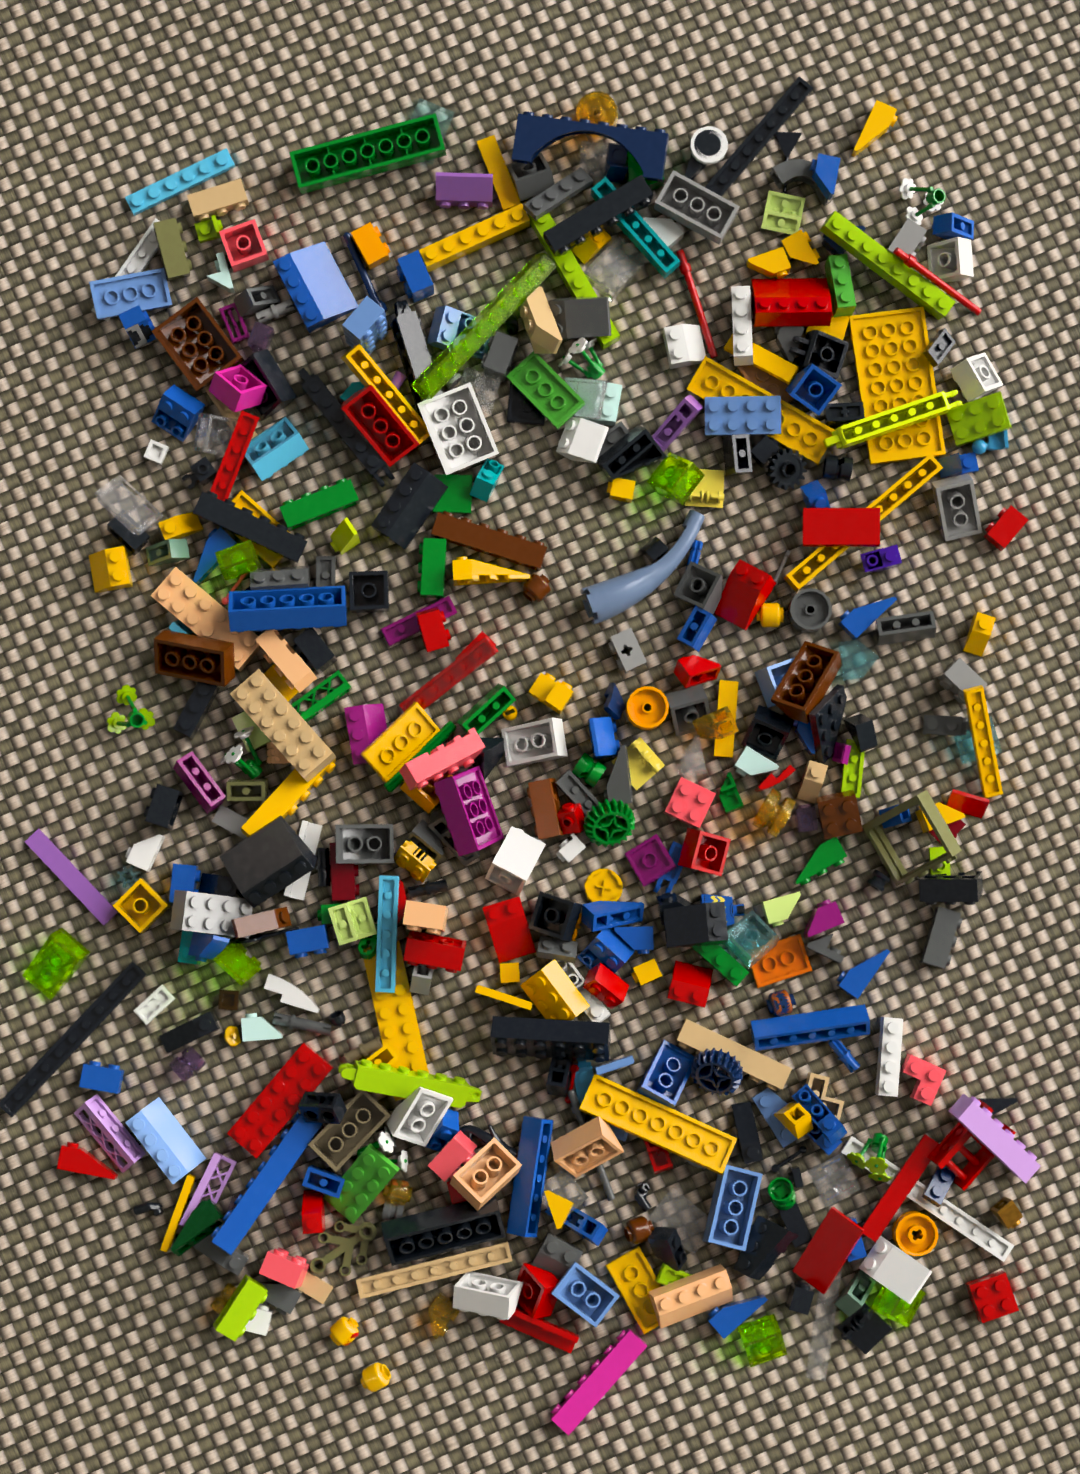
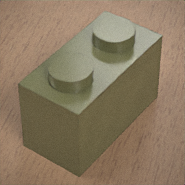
[226,779,268,801]

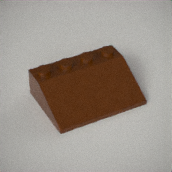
[152,297,245,392]

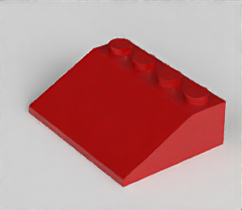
[751,278,832,327]

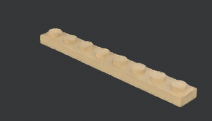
[356,1241,512,1299]

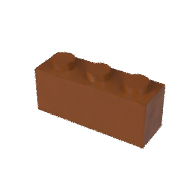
[527,778,566,840]

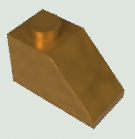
[990,1197,1023,1229]

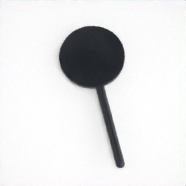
[235,926,299,944]

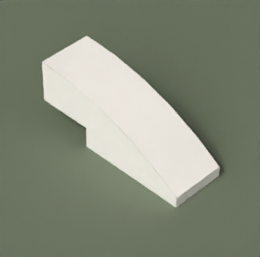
[264,974,320,1013]

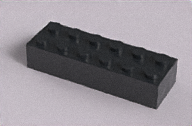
[491,1016,611,1062]
[381,1194,506,1266]

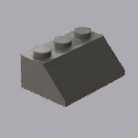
[250,566,310,590]

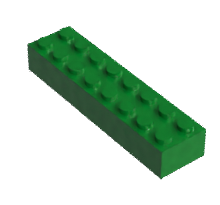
[289,113,447,194]

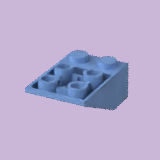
[427,305,495,359]

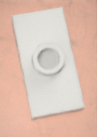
[133,984,176,1025]

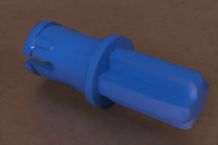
[828,1039,860,1073]

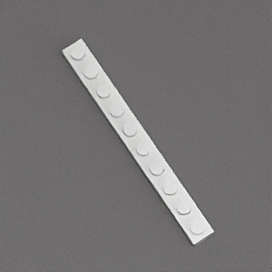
[840,1136,1014,1262]

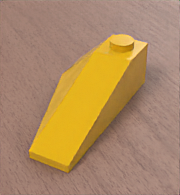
[452,557,530,586]

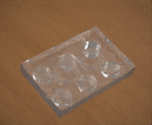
[648,1187,708,1255]

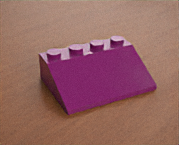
[434,766,504,856]

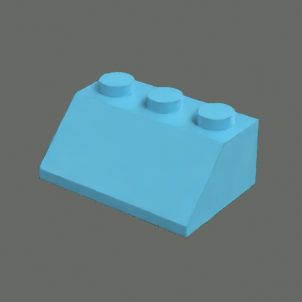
[245,417,309,481]

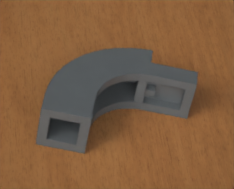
[769,159,834,206]

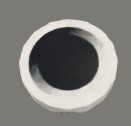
[690,126,728,165]

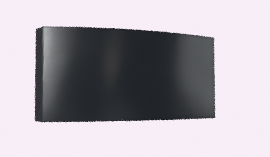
[778,1202,812,1248]

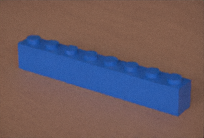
[211,1112,322,1256]

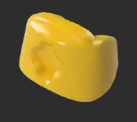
[224,1026,241,1047]

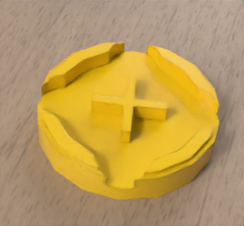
[585,869,623,902]

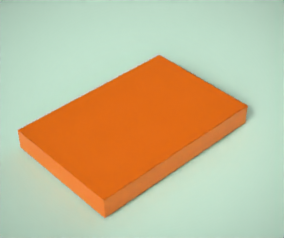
[745,934,812,988]

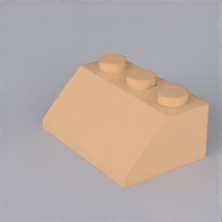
[551,1116,624,1178]

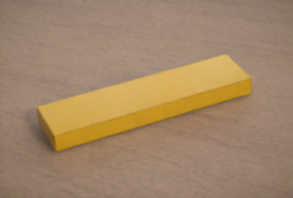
[477,135,521,212]
[724,334,799,385]
[713,680,739,758]
[160,1174,196,1252]

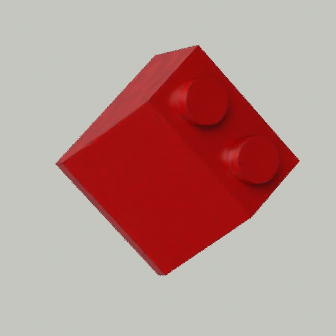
[666,960,713,1008]
[516,1263,559,1319]

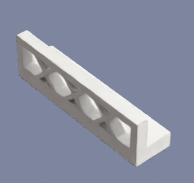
[284,820,323,901]

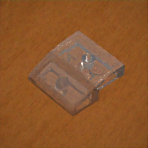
[808,1153,861,1208]
[542,1168,589,1214]

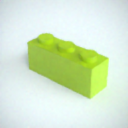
[213,1274,268,1341]

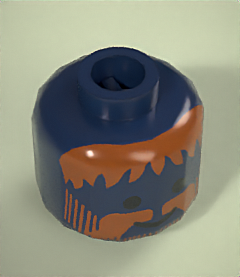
[766,989,796,1017]

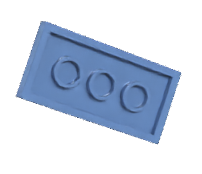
[89,268,172,320]
[704,396,781,436]

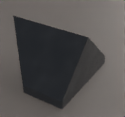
[472,737,504,780]

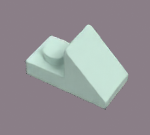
[207,252,235,293]

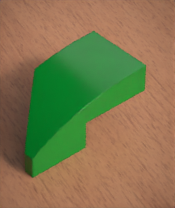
[719,772,744,814]

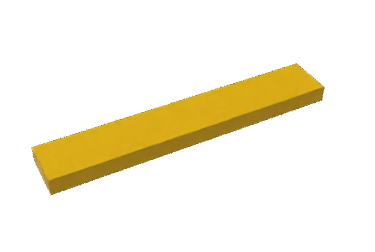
[963,685,1003,798]

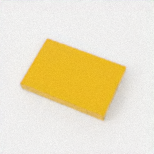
[475,985,533,1010]

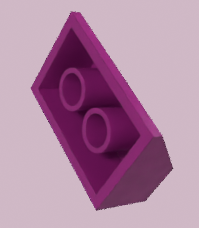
[344,704,387,767]

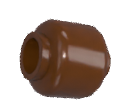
[522,574,551,603]
[624,1216,654,1245]

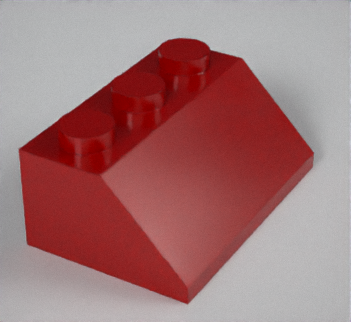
[403,931,467,973]

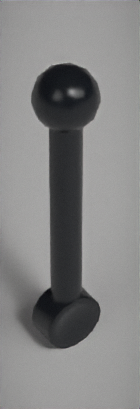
[772,1146,807,1172]

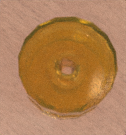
[576,91,618,138]
[752,788,796,838]

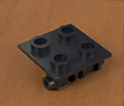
[837,1303,892,1355]

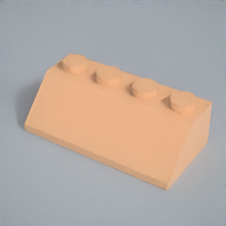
[648,1264,733,1329]

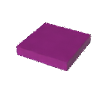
[625,834,677,887]

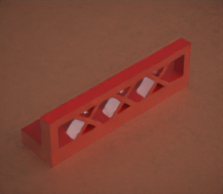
[499,1307,579,1354]

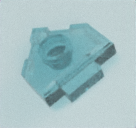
[838,640,879,681]

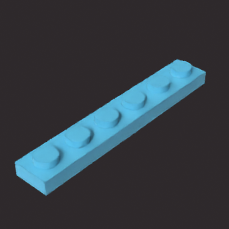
[125,148,236,216]
[375,875,399,993]

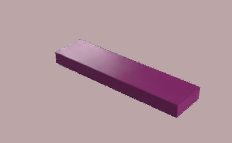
[381,596,457,647]

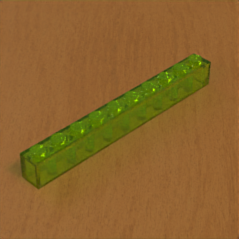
[411,252,557,399]

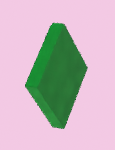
[433,474,472,514]

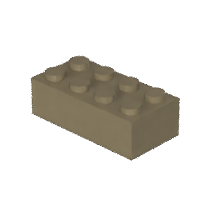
[308,1090,392,1172]

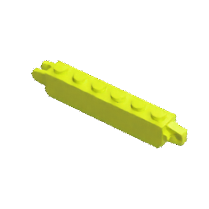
[823,390,963,450]

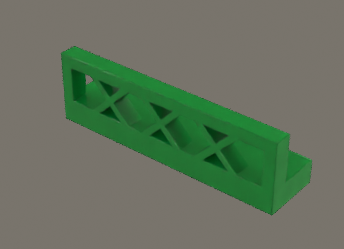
[291,670,352,722]

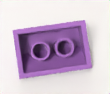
[436,172,493,210]

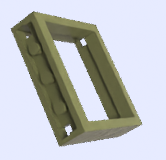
[862,790,962,886]

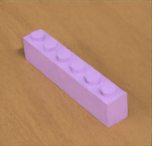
[948,1093,1041,1183]

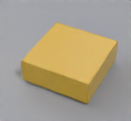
[500,962,520,983]

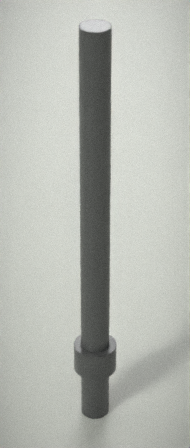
[567,1089,615,1201]

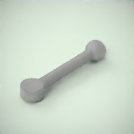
[774,550,791,586]

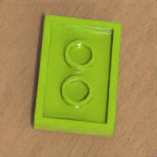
[947,391,1012,447]

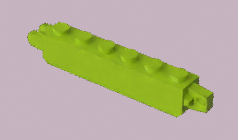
[338,1059,482,1108]

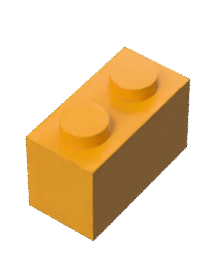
[351,222,390,270]

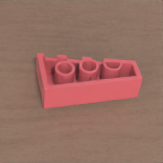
[399,727,485,791]

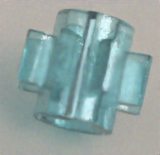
[116,865,140,888]

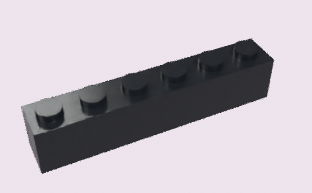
[543,175,653,256]
[193,490,308,563]

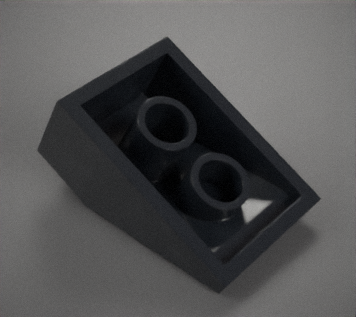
[663,902,728,948]

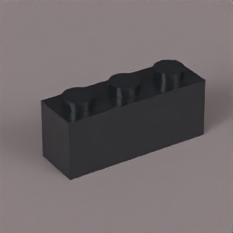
[173,682,220,739]

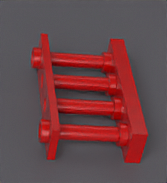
[928,1099,1016,1191]

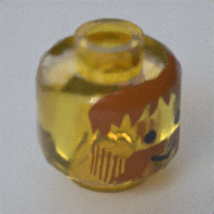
[383,1179,412,1205]

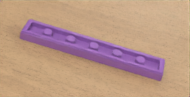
[25,829,118,926]

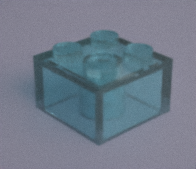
[725,910,779,969]

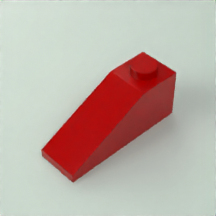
[57,1142,118,1180]

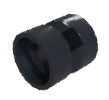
[822,454,853,482]

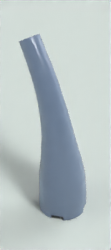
[581,510,705,625]

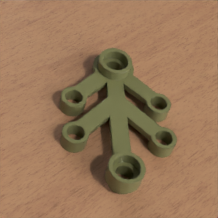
[310,1220,377,1276]

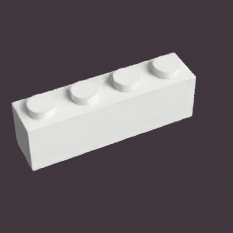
[731,286,753,366]
[875,1017,903,1097]

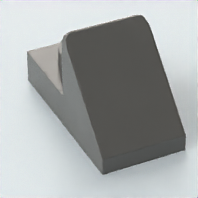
[805,934,844,964]

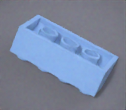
[125,1097,207,1184]

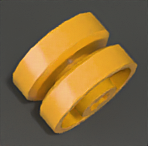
[626,686,669,730]
[892,1211,938,1256]

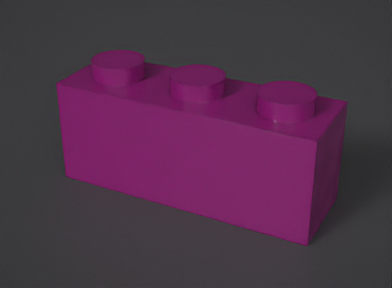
[173,751,226,814]

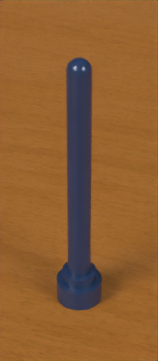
[343,232,388,313]

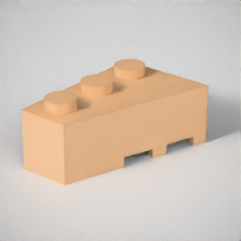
[255,629,317,693]

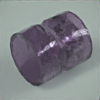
[169,1046,206,1082]

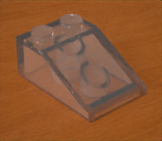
[584,236,648,302]

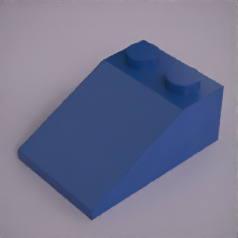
[635,1039,695,1109]

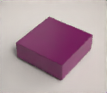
[832,742,851,765]

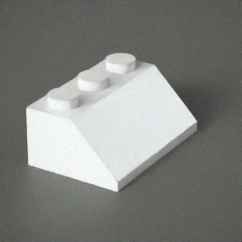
[453,1271,523,1320]

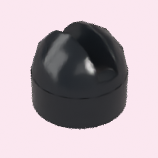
[329,1010,346,1027]

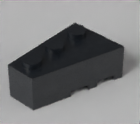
[919,871,983,905]
[733,1215,800,1281]

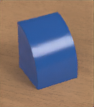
[878,805,912,829]

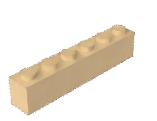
[675,1019,792,1091]

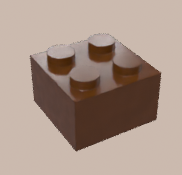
[816,790,863,839]

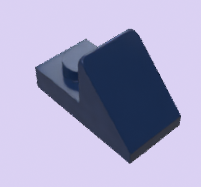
[604,143,628,183]

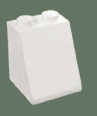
[485,827,546,896]

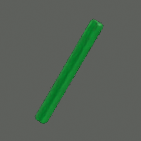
[384,721,457,792]

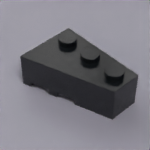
[596,424,667,480]

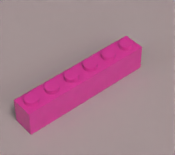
[551,1328,647,1436]

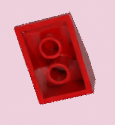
[714,559,776,631]
[482,896,536,963]

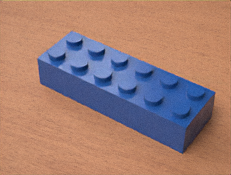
[228,586,347,632]

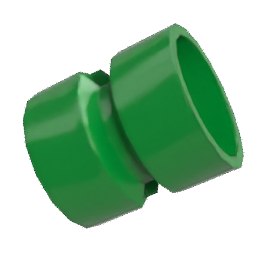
[572,753,607,788]
[768,1177,796,1210]

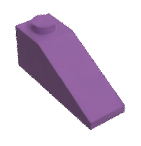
[652,394,704,452]

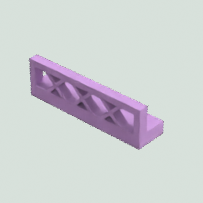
[74,1094,146,1173]
[179,1152,237,1226]

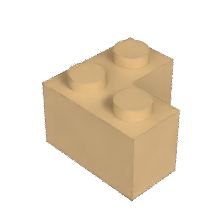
[805,1072,844,1120]

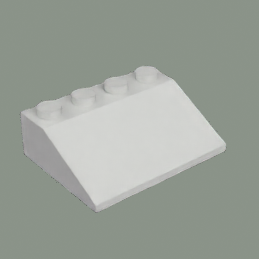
[417,382,499,475]

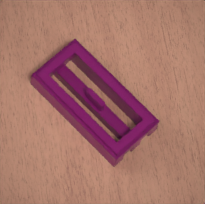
[219,303,250,345]

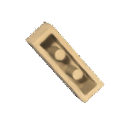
[187,178,249,222]

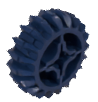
[691,1048,743,1097]

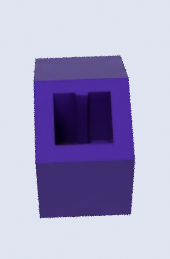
[860,545,902,573]

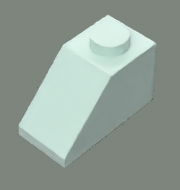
[733,746,779,777]
[241,1013,283,1042]

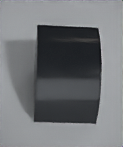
[640,537,668,564]

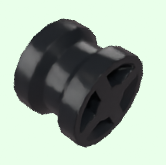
[866,869,891,893]

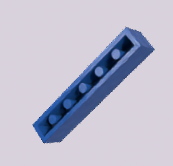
[750,1004,870,1051]
[507,1116,554,1237]

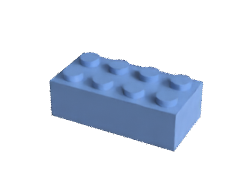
[342,296,388,355]
[703,1165,763,1251]

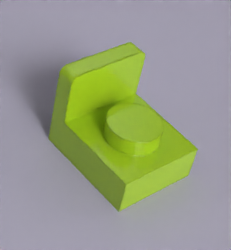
[194,215,223,243]

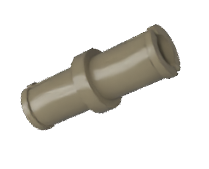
[344,1036,383,1064]

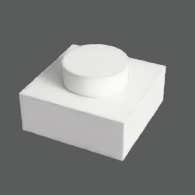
[143,439,169,465]

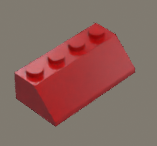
[341,385,420,467]

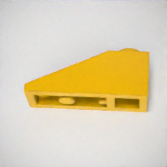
[851,100,898,157]

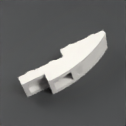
[548,960,611,1022]

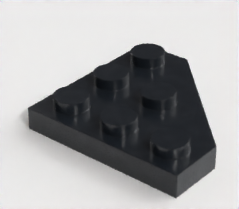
[809,684,847,764]

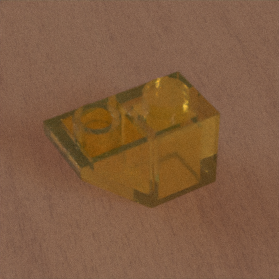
[692,706,739,739]
[428,1291,460,1339]

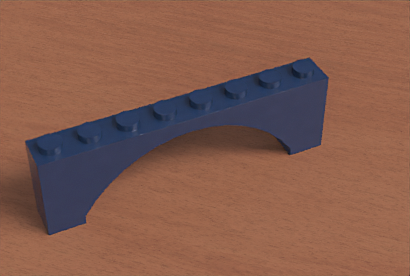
[512,111,669,182]

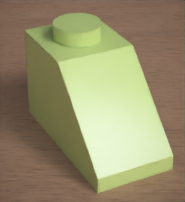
[761,891,801,927]

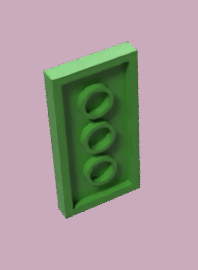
[506,351,585,430]
[324,1143,400,1224]

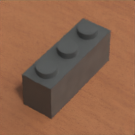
[875,611,937,646]
[920,906,962,969]

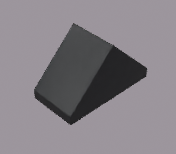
[843,714,878,753]

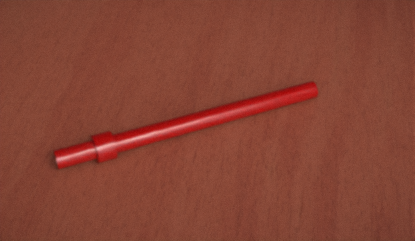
[893,247,982,315]
[676,250,718,359]

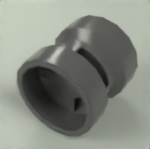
[382,1200,404,1221]

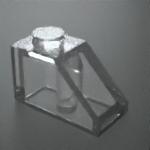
[677,736,707,779]

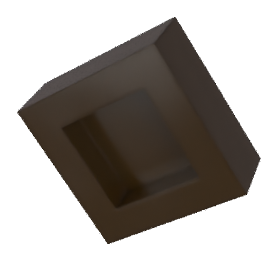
[218,990,240,1010]

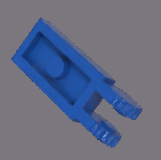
[653,841,683,893]

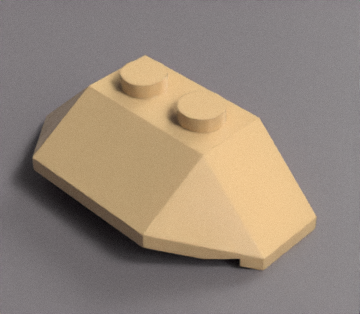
[520,286,563,354]

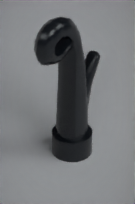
[459,1124,518,1157]

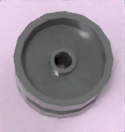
[787,588,832,633]

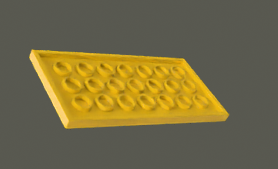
[849,306,946,465]

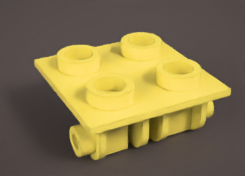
[685,468,725,508]
[611,737,665,791]

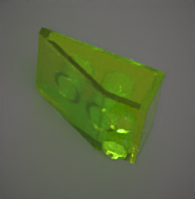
[22,928,91,1000]
[213,943,263,986]

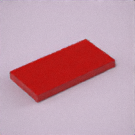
[803,508,880,547]
[792,1207,865,1294]

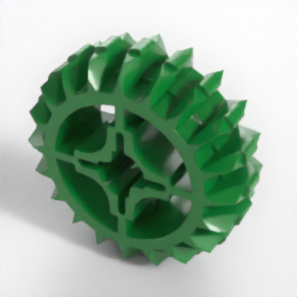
[583,798,635,848]

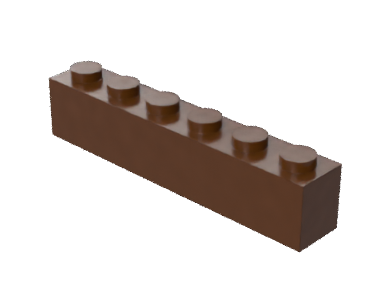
[431,511,547,571]

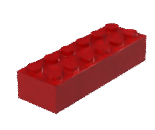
[227,1042,334,1159]

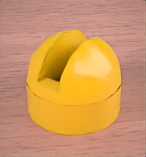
[502,705,518,721]

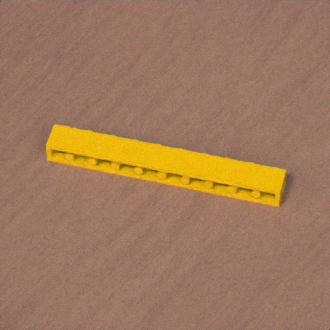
[784,453,943,593]

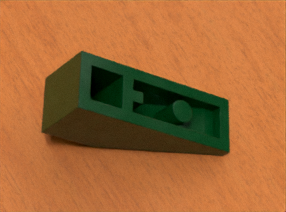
[171,1199,225,1257]

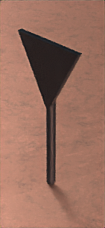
[775,132,802,194]

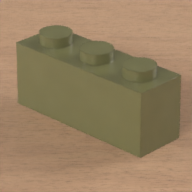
[153,218,193,281]

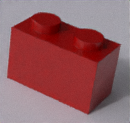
[984,505,1029,551]
[415,607,451,652]
[583,963,629,1009]

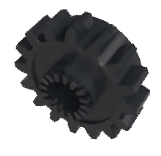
[766,447,807,490]

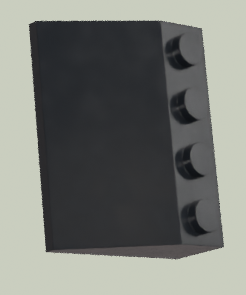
[220,815,317,908]

